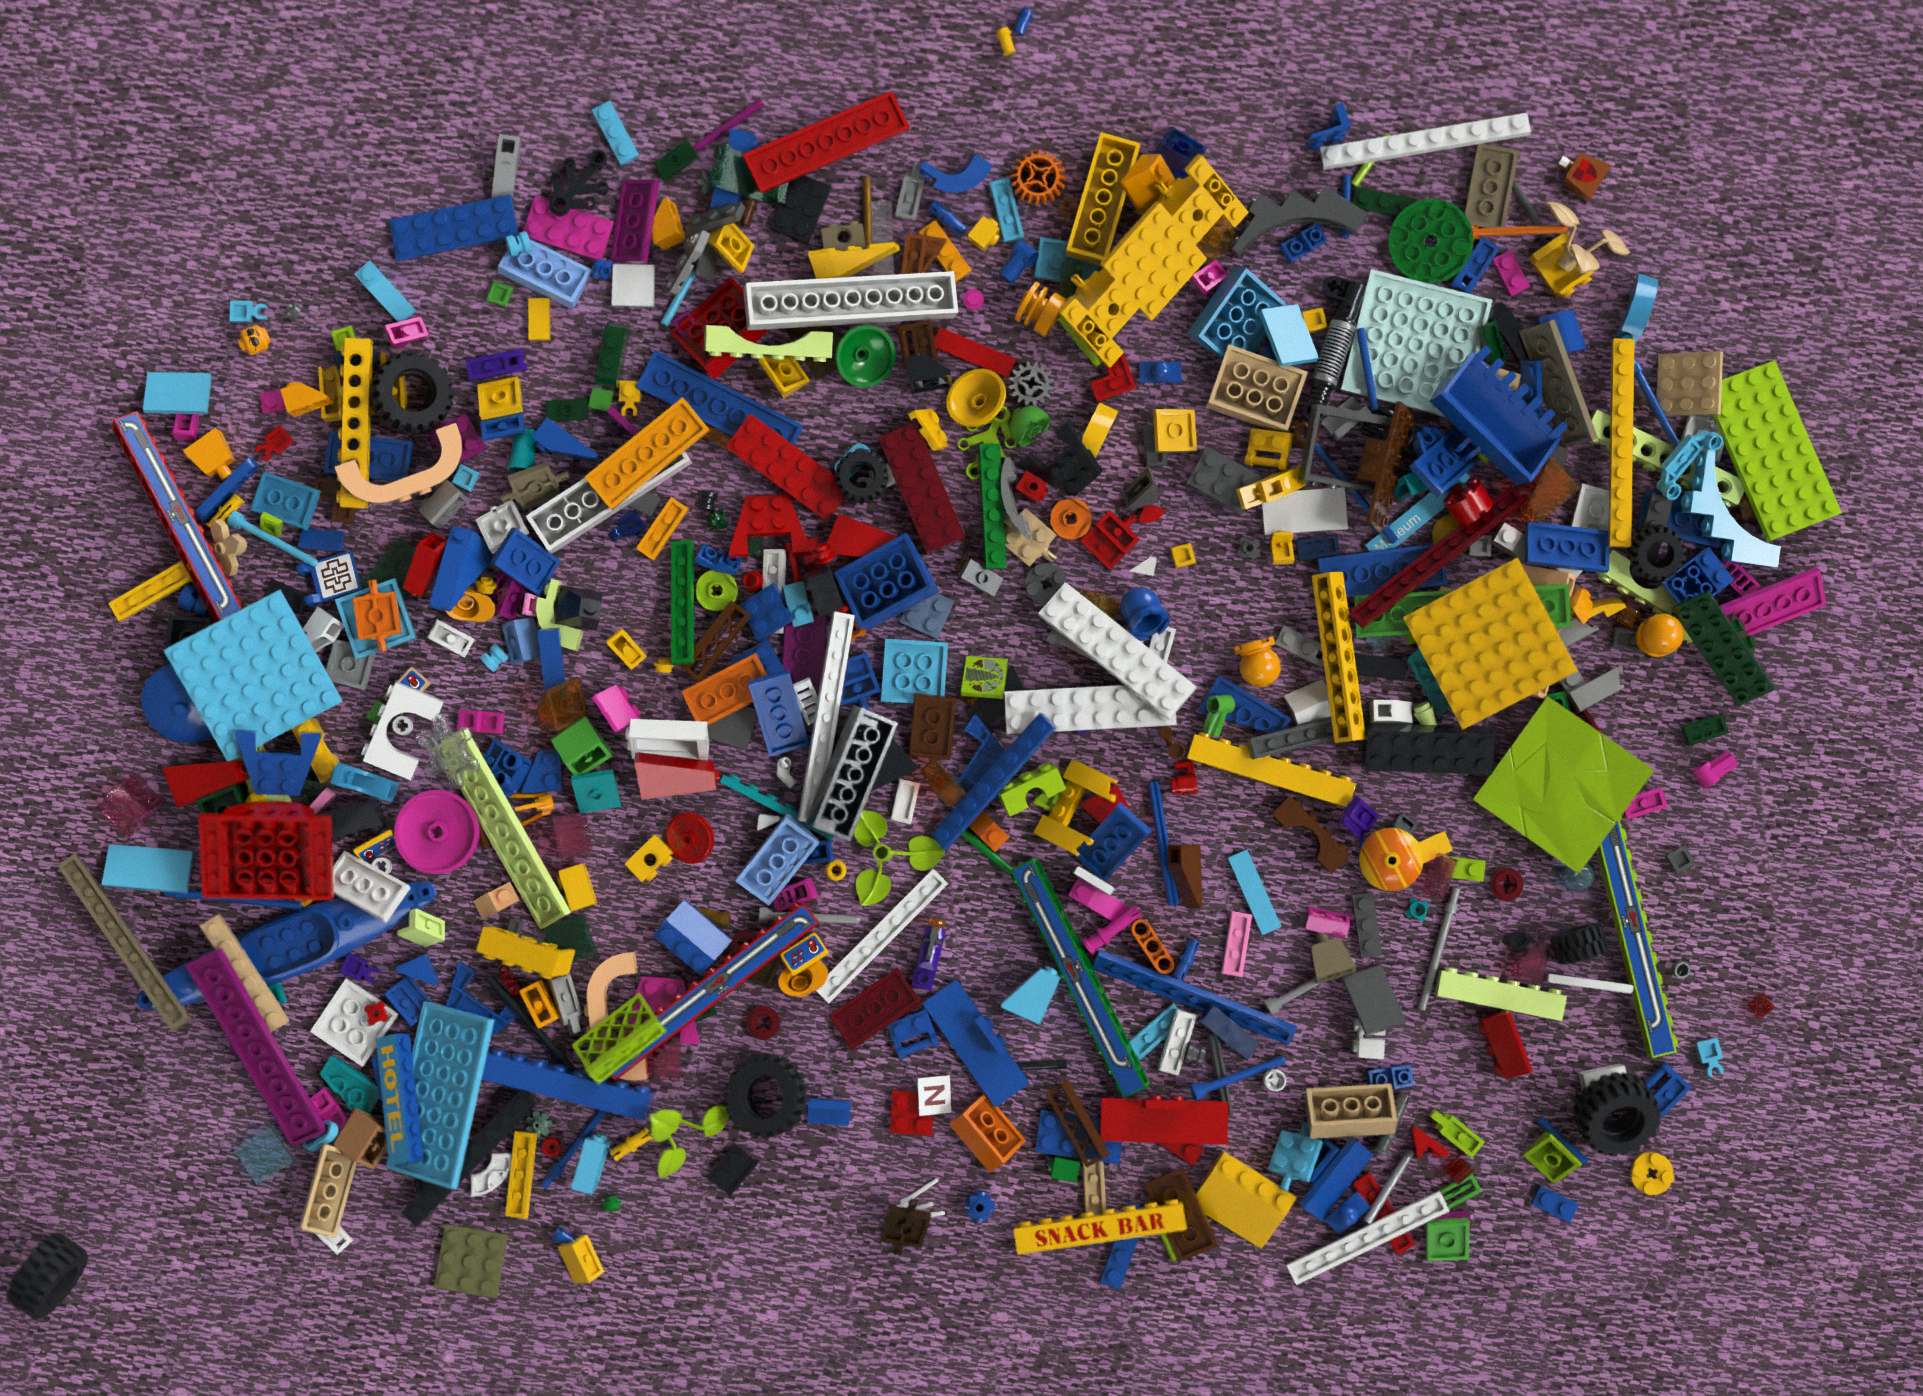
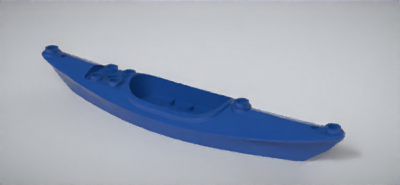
[136,882,437,1009]

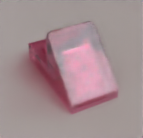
[1424,853,1459,899]

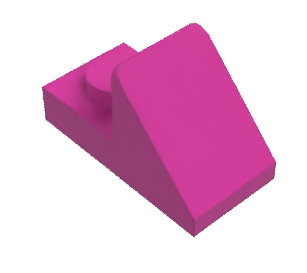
[1191,260,1228,296]
[384,316,429,349]

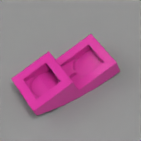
[457,710,504,734]
[310,1088,348,1133]

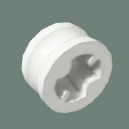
[392,716,413,735]
[372,857,392,874]

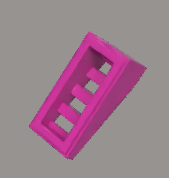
[172,414,199,442]
[1722,561,1761,598]
[772,878,818,912]

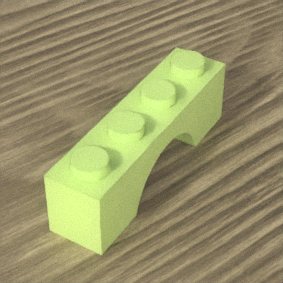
[1595,549,1677,615]

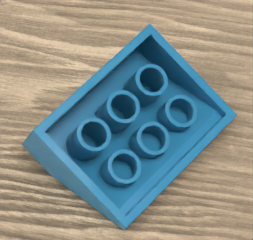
[1187,266,1288,360]

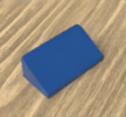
[298,529,344,552]

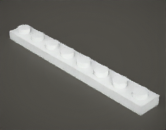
[816,869,948,1003]
[1286,1191,1449,1285]

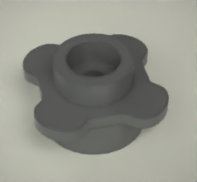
[283,302,302,322]
[1238,537,1260,559]

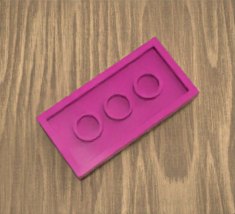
[523,196,615,260]

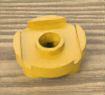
[1630,1152,1674,1195]

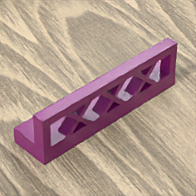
[489,535,544,620]

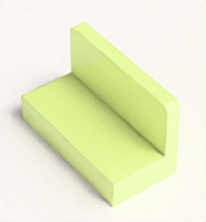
[397,909,445,947]

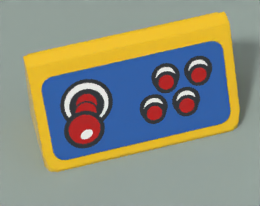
[353,830,397,862]
[780,932,829,976]

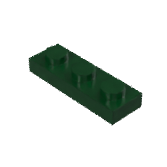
[1352,186,1417,217]

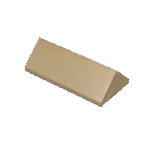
[299,1144,357,1238]

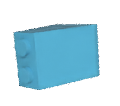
[1000,966,1060,1025]

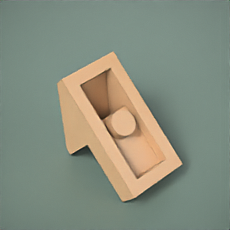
[473,882,520,920]

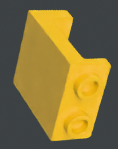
[1528,232,1595,299]

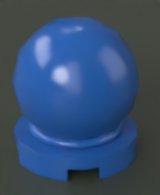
[1119,587,1170,641]

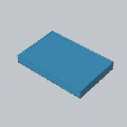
[250,471,321,531]

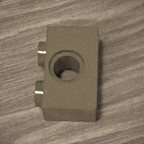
[821,221,866,251]

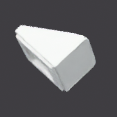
[757,814,783,831]

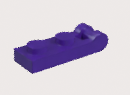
[466,349,528,382]

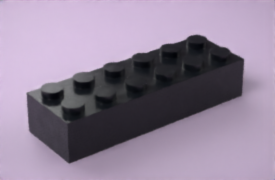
[805,705,898,842]
[1362,723,1495,775]

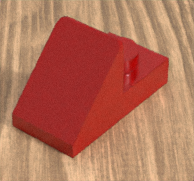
[1410,1125,1450,1159]

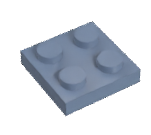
[899,593,955,640]

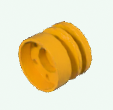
[1014,281,1067,337]

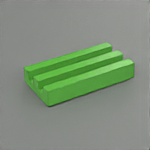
[1434,1172,1482,1209]

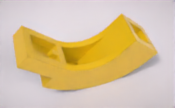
[1082,403,1118,458]

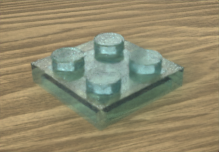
[234,1126,295,1185]

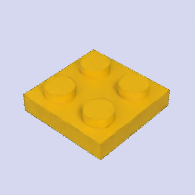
[477,376,523,420]
[1153,409,1197,452]

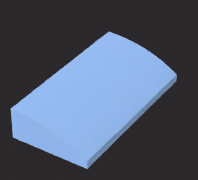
[498,239,592,310]
[735,813,820,905]

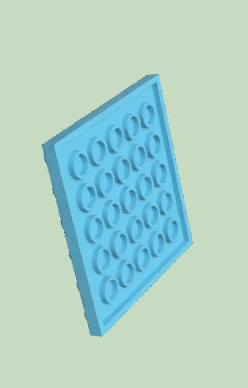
[164,590,343,762]

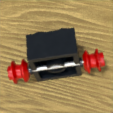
[801,543,853,617]

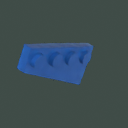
[1197,675,1291,733]

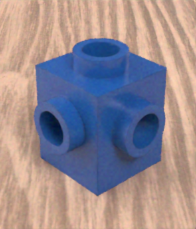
[964,1190,995,1222]

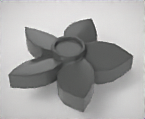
[695,169,715,195]

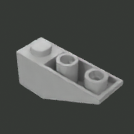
[492,134,521,199]

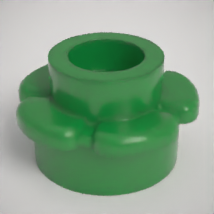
[601,1196,622,1212]

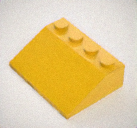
[1196,1150,1297,1249]

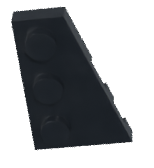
[966,665,1025,725]

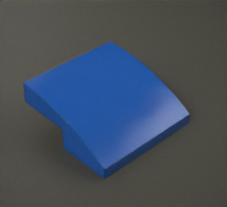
[480,406,525,441]

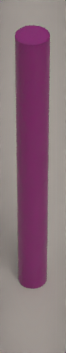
[693,99,764,152]

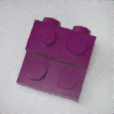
[427,413,487,466]

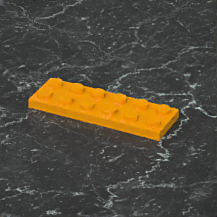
[585,397,710,510]

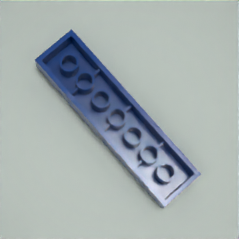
[481,1048,655,1120]

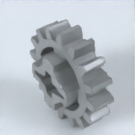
[1009,361,1054,406]

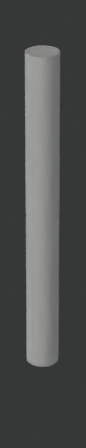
[1363,1149,1415,1225]

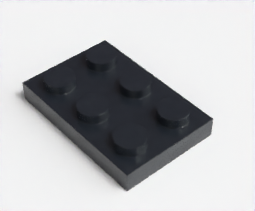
[770,175,832,245]

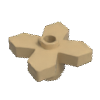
[210,519,247,576]

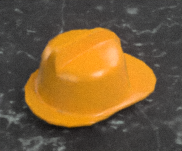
[446,588,495,622]
[778,961,828,998]

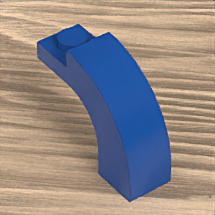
[916,154,993,193]

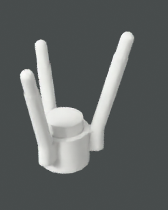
[896,1178,945,1217]

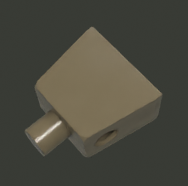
[1311,932,1356,984]

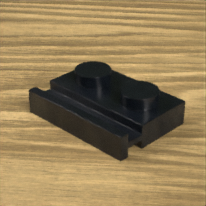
[707,1143,758,1196]

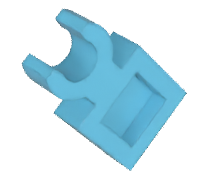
[229,300,268,323]
[1695,1037,1724,1077]

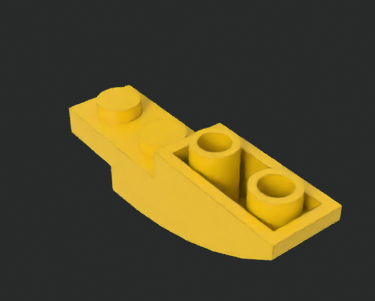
[1236,464,1306,509]

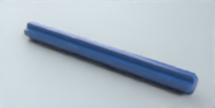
[1147,781,1179,906]

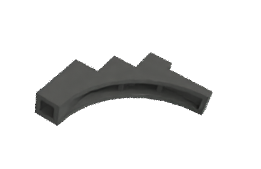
[1231,186,1368,259]

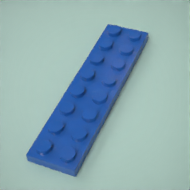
[636,350,804,445]

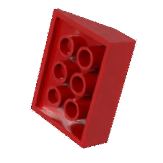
[669,277,770,380]

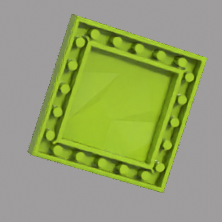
[1473,696,1654,874]

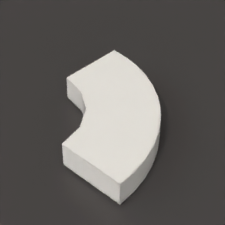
[471,1153,512,1197]

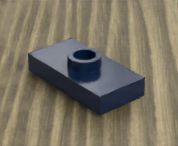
[1295,534,1340,561]

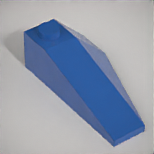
[429,526,493,612]

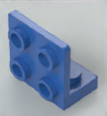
[1305,102,1351,150]

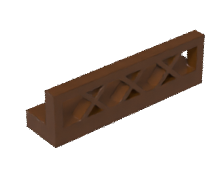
[680,600,751,682]
[1045,1080,1110,1168]

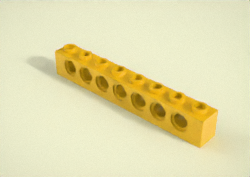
[336,338,373,509]
[1312,572,1366,743]

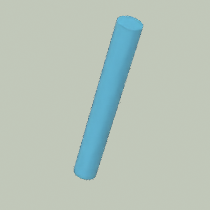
[660,269,696,327]

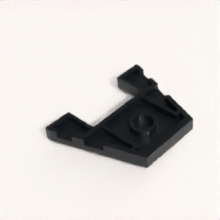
[1017,418,1103,497]

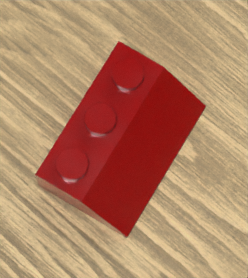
[1478,1009,1533,1079]

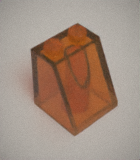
[1520,456,1580,523]

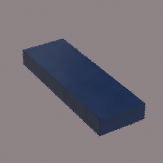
[1199,1004,1260,1060]

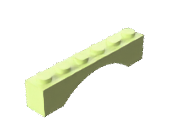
[704,325,833,362]

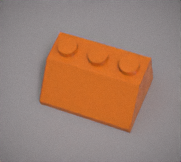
[949,1093,1026,1173]

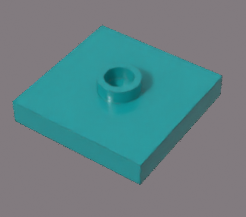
[571,769,621,814]

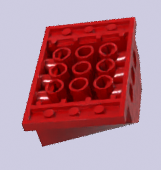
[199,801,334,900]

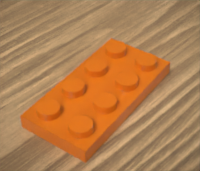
[681,653,767,726]

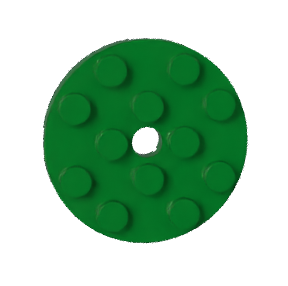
[1389,199,1473,283]

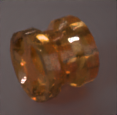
[1614,605,1641,630]

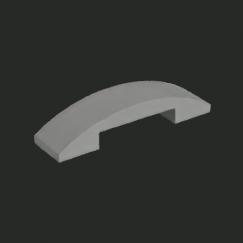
[1001,457,1033,541]

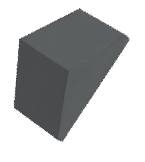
[1122,468,1159,510]

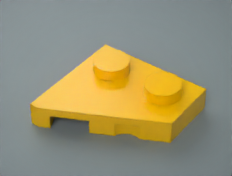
[908,409,949,451]

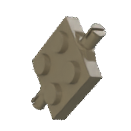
[500,461,570,511]

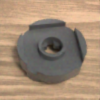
[1025,563,1067,605]

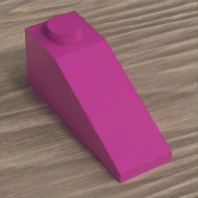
[1067,877,1130,922]

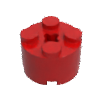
[1443,476,1493,525]

